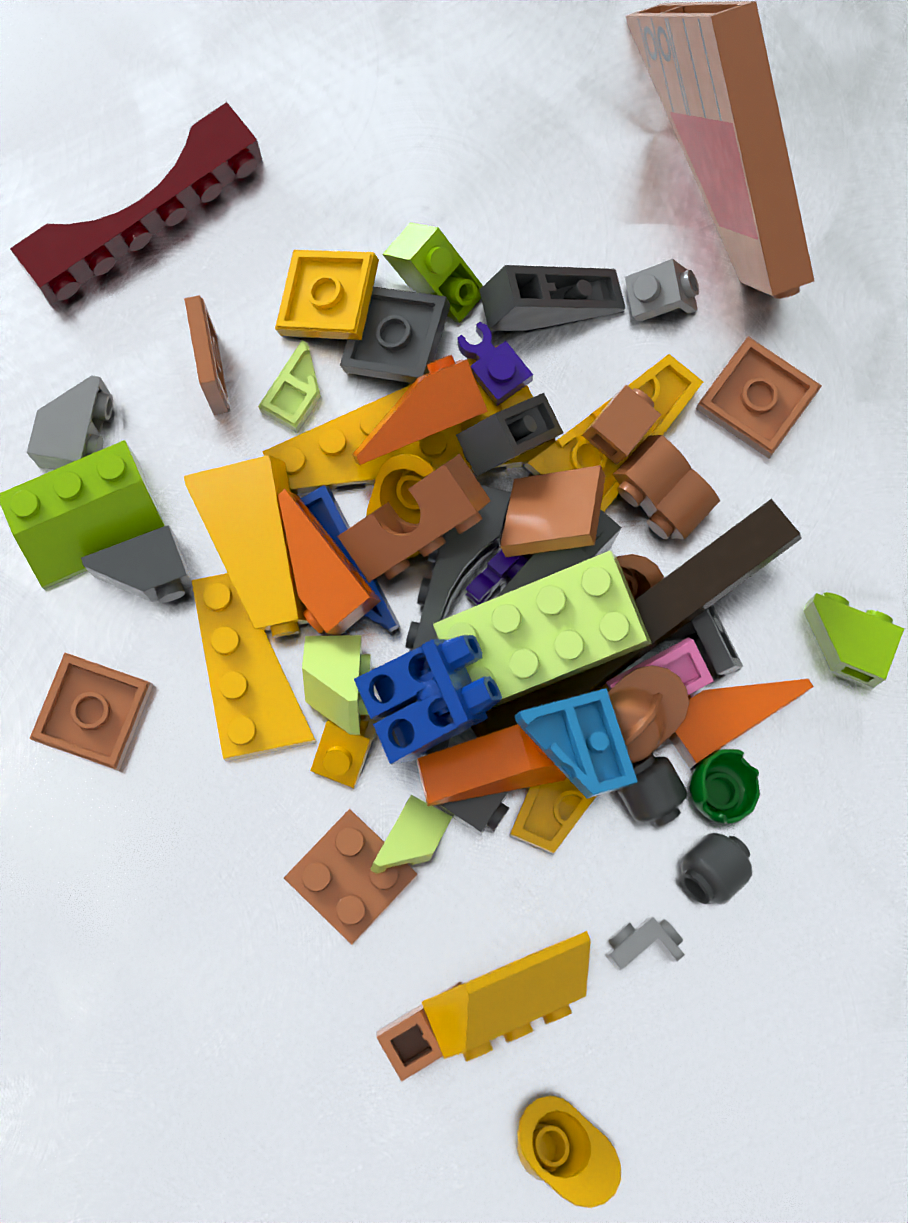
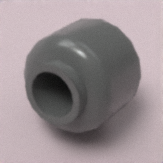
[618,753,687,826]
[680,833,752,905]

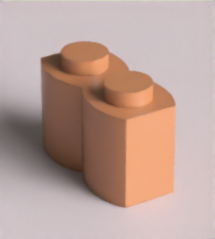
[613,435,721,540]

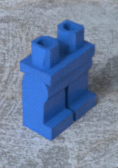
[354,635,502,764]

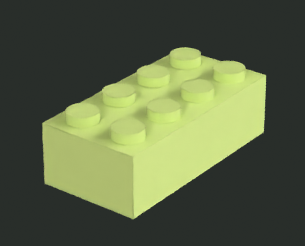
[433,550,652,709]

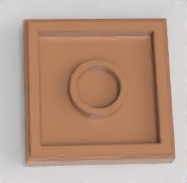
[184,295,230,415]
[696,336,822,459]
[500,465,606,557]
[29,652,153,771]

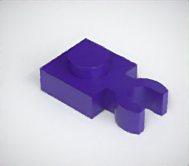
[457,322,533,406]
[465,549,531,605]

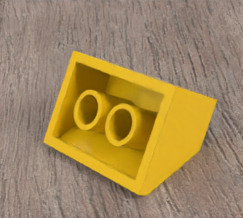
[421,931,591,1062]

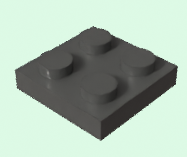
[340,286,450,383]

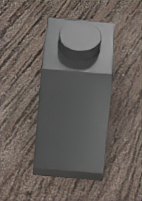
[456,393,564,476]
[81,525,192,603]

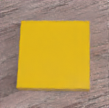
[275,250,379,340]

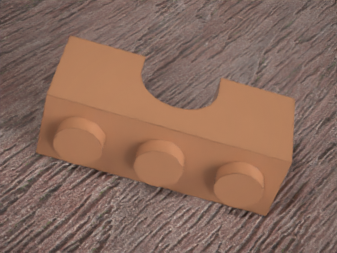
[337,454,491,582]

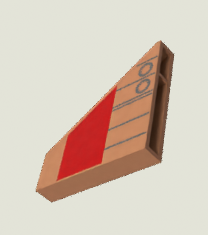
[626,1,815,299]

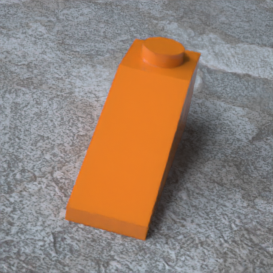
[352,354,488,465]
[278,489,381,635]
[669,679,814,769]
[416,724,567,806]

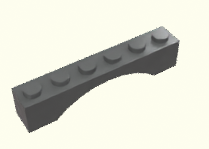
[392,485,511,757]

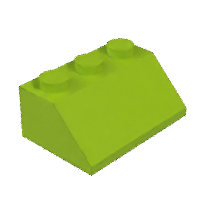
[0,440,166,589]

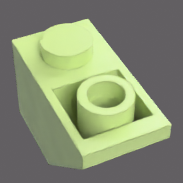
[302,635,372,735]

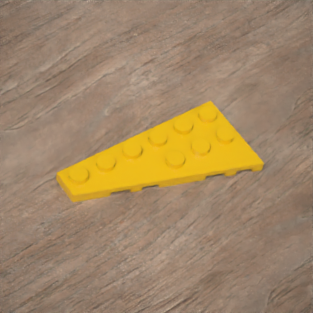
[262,345,556,494]

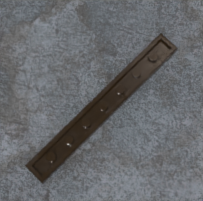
[471,499,802,737]

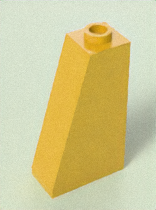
[184,455,309,637]

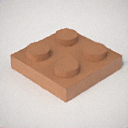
[284,809,418,945]

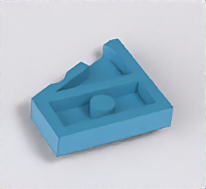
[515,688,638,798]

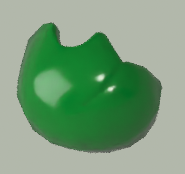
[689,749,760,824]

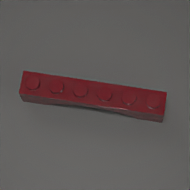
[10,102,263,306]

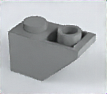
[27,375,113,470]

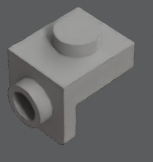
[625,259,699,322]
[605,917,685,970]

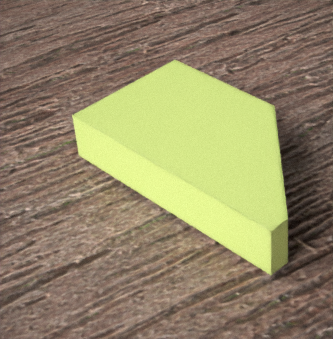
[258,340,321,433]
[370,795,453,874]

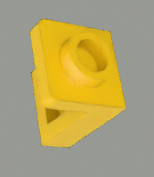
[310,715,378,788]

